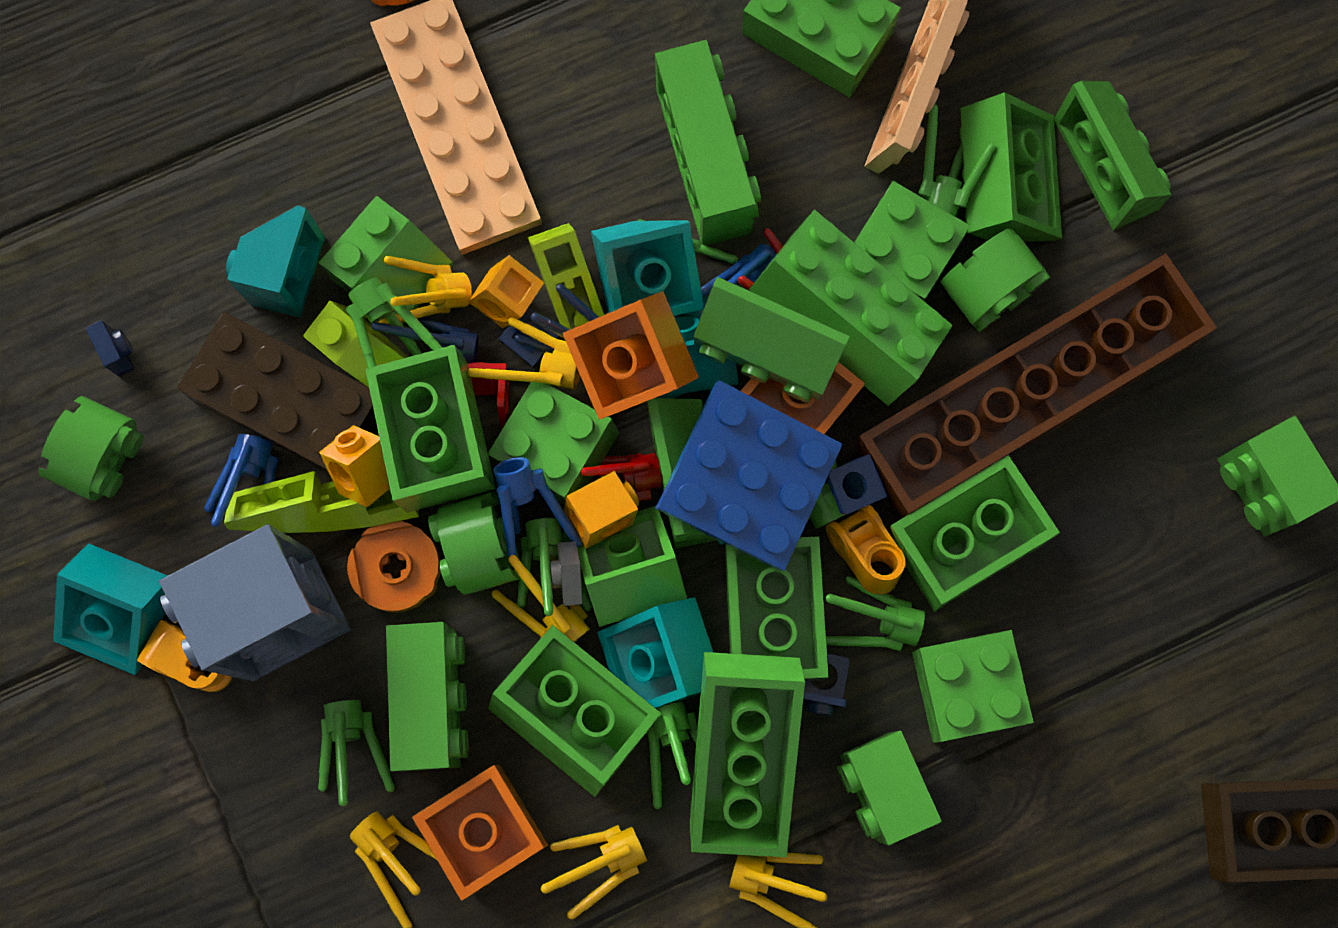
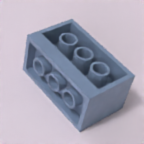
[159,524,352,681]

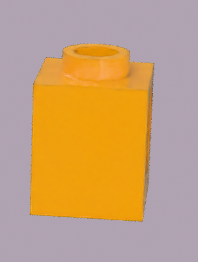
[468,255,544,328]
[319,425,390,507]
[564,471,639,549]

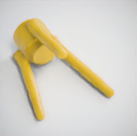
[379,256,472,325]
[467,317,580,390]
[491,555,590,642]
[350,811,437,928]
[541,825,647,920]
[729,852,827,928]

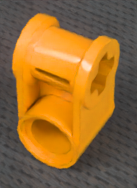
[826,505,905,595]
[137,619,232,692]

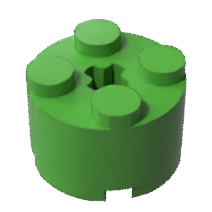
[940,228,1051,333]
[39,396,144,501]
[428,491,520,595]

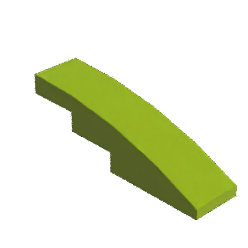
[224,471,419,533]

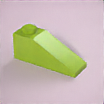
[528,223,604,341]
[303,301,409,388]

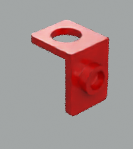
[468,362,510,430]

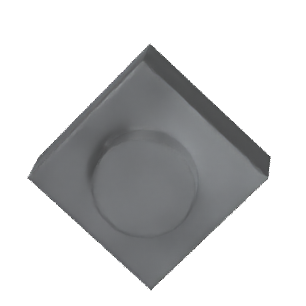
[550,541,582,606]

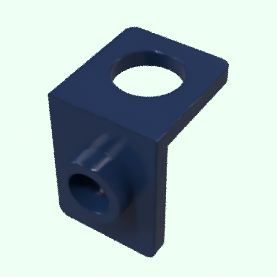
[827,454,887,515]
[803,653,850,716]

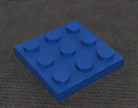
[655,381,842,571]

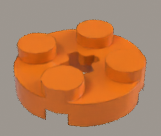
[347,521,441,613]

